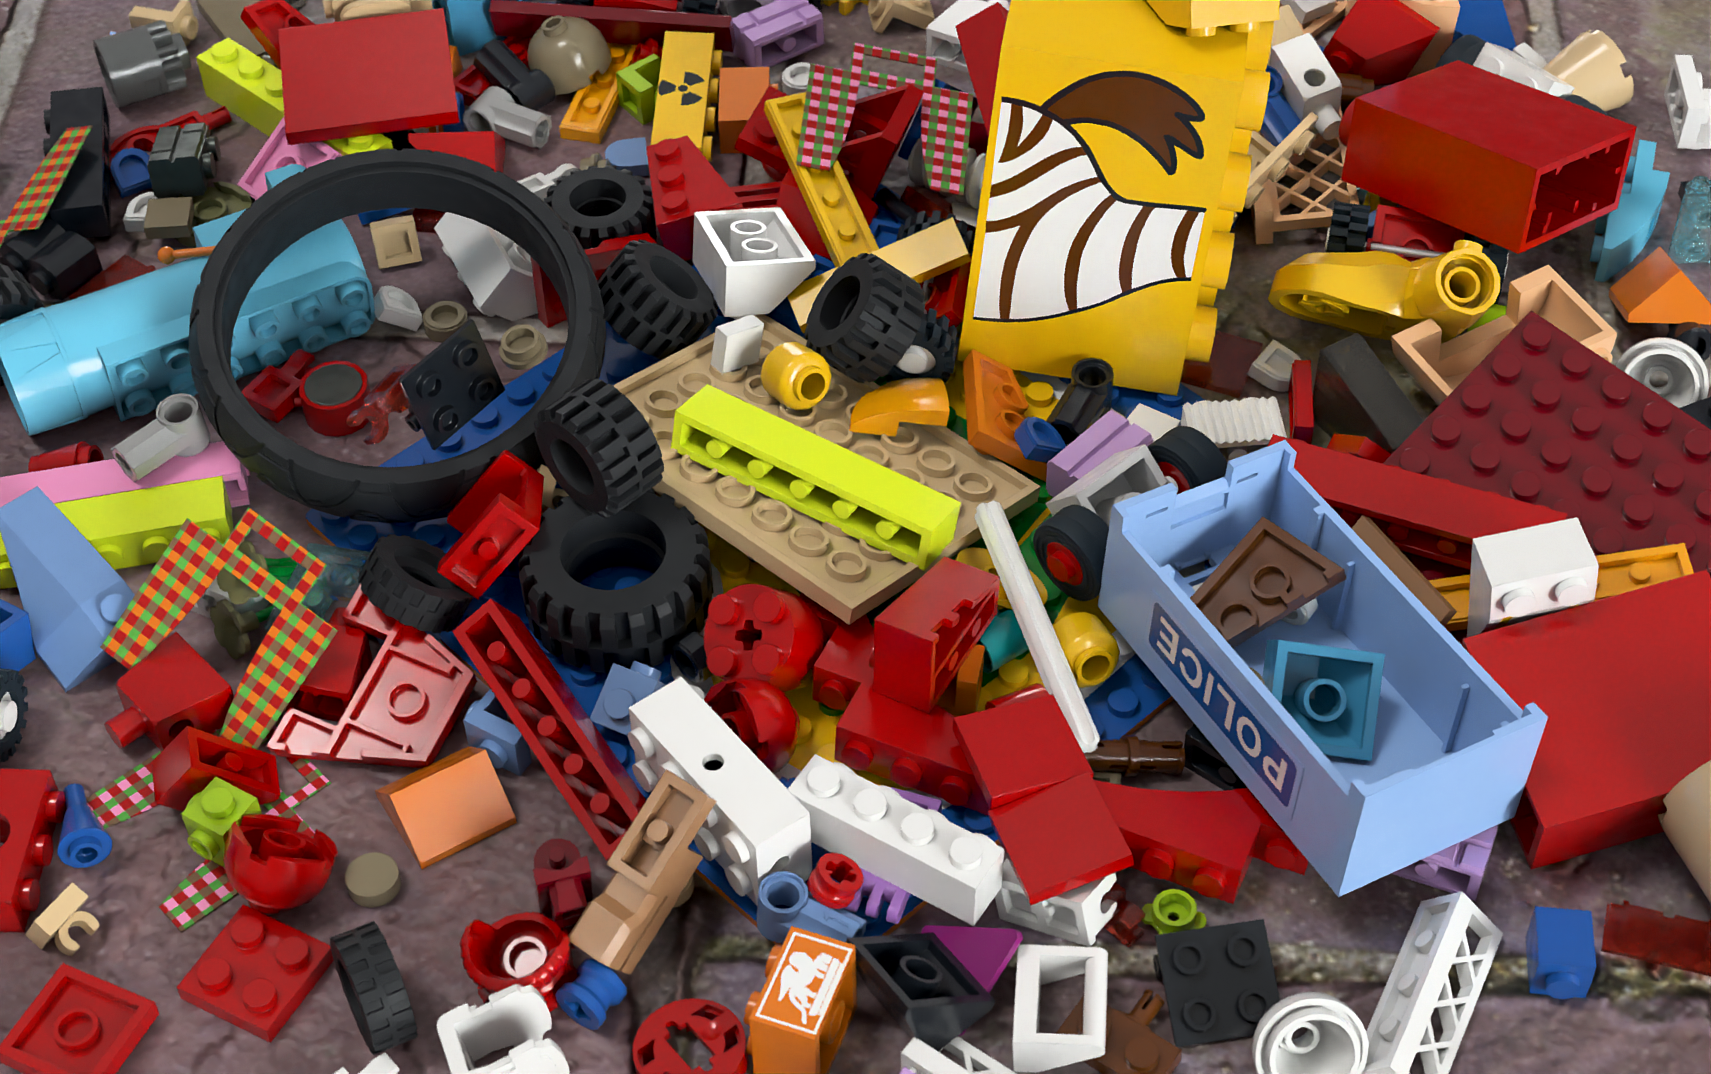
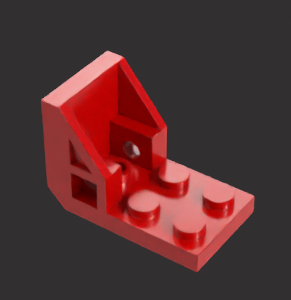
[734,84,925,200]

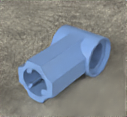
[756,871,867,943]

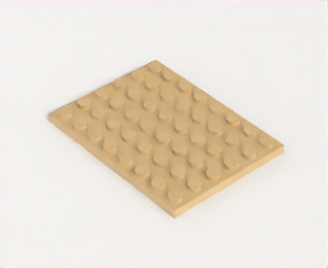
[613,314,1041,625]

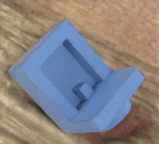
[590,661,666,736]
[463,689,532,776]

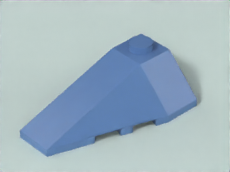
[0,486,135,693]

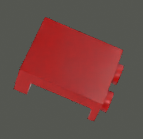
[437,450,544,600]

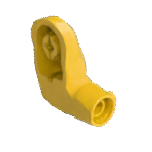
[1267,240,1500,344]

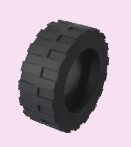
[358,534,473,633]
[330,921,418,1055]

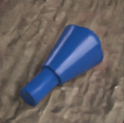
[57,784,113,868]

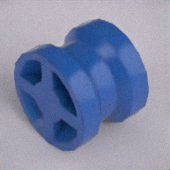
[555,958,627,1030]

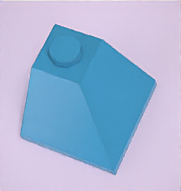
[1262,640,1385,761]

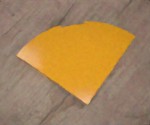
[849,378,950,437]

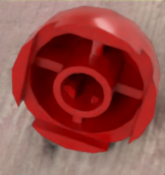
[704,678,800,774]
[223,814,338,914]

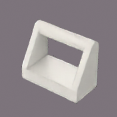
[1012,944,1108,1073]

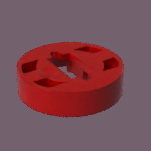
[633,998,749,1074]

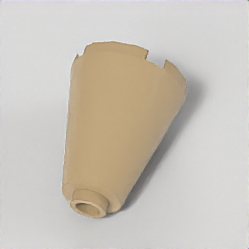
[1542,29,1634,111]

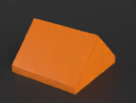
[1609,246,1711,325]
[375,746,517,870]

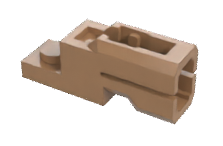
[568,769,717,975]

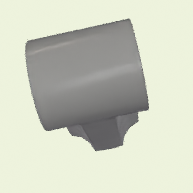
[462,86,552,149]
[111,393,210,482]

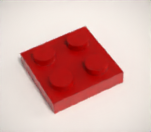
[176,904,334,1043]
[0,963,160,1074]

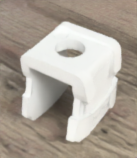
[437,984,570,1074]

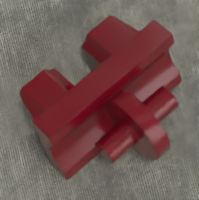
[533,838,593,934]

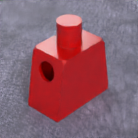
[284,607,372,722]
[104,632,234,751]

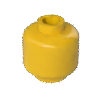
[760,342,831,410]
[1053,612,1120,688]

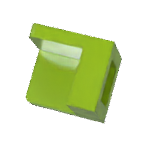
[616,54,661,125]

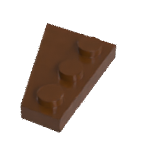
[1190,516,1346,648]

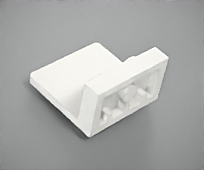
[1664,55,1711,150]

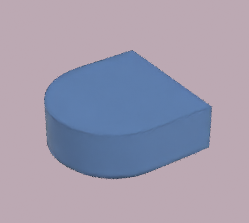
[605,137,650,177]

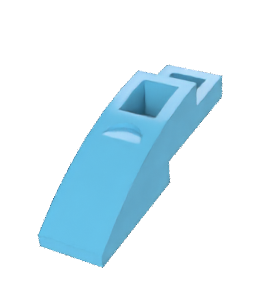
[1589,140,1670,282]

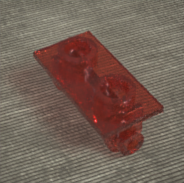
[1601,900,1711,977]

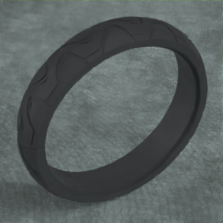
[189,148,606,523]

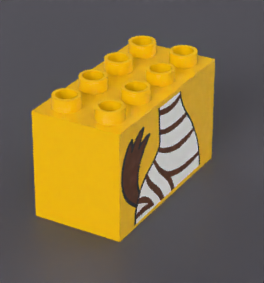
[957,0,1274,396]

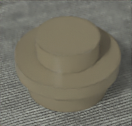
[499,324,548,370]

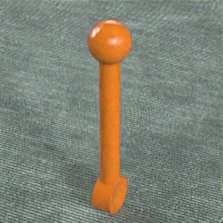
[157,246,216,265]

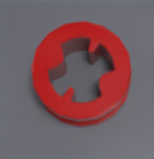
[807,852,864,909]

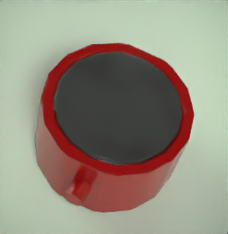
[294,360,379,437]

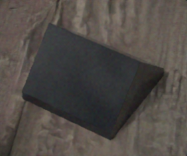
[846,932,995,1051]

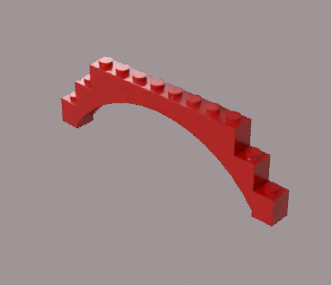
[799,593,1309,904]

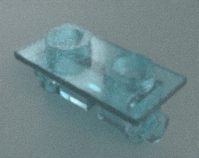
[1667,176,1711,264]

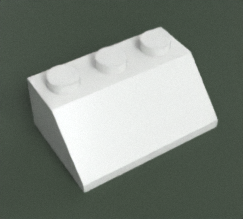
[693,207,816,319]
[434,212,538,321]

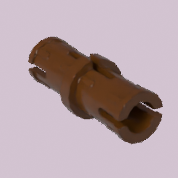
[1084,735,1185,777]

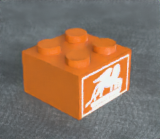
[744,926,857,1074]

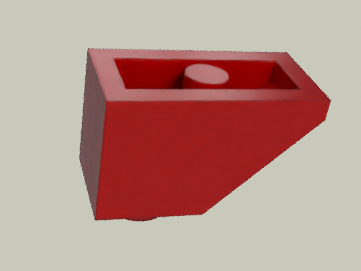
[152,726,281,812]

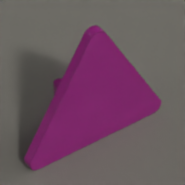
[921,925,1022,1036]

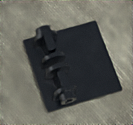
[398,319,505,450]
[1153,919,1280,1047]

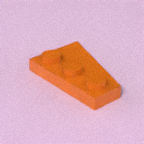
[963,349,1047,482]

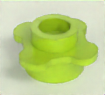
[1141,889,1206,935]

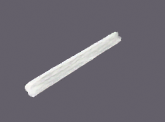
[974,501,1100,753]

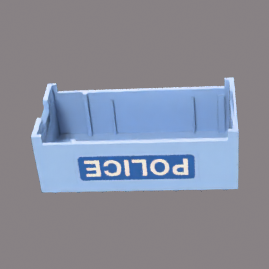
[1098,440,1548,897]

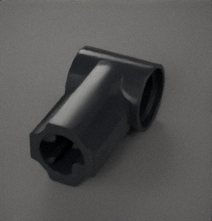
[473,39,556,111]
[1046,358,1114,446]

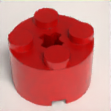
[704,584,824,692]

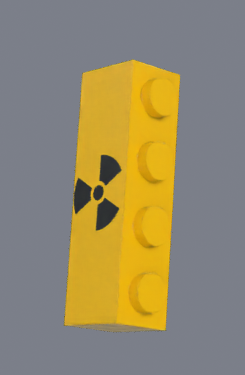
[650,31,722,162]

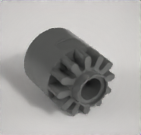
[93,20,192,109]

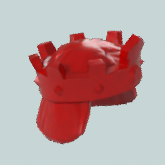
[459,912,577,1012]

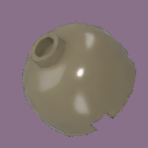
[527,16,612,95]

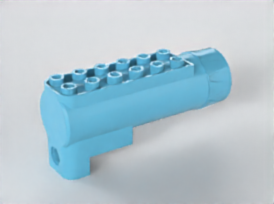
[0,164,376,436]

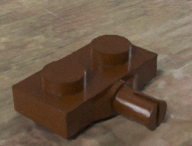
[1055,989,1182,1074]

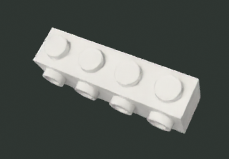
[788,754,1004,926]

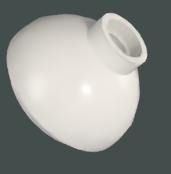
[1615,337,1709,408]
[1252,992,1368,1074]

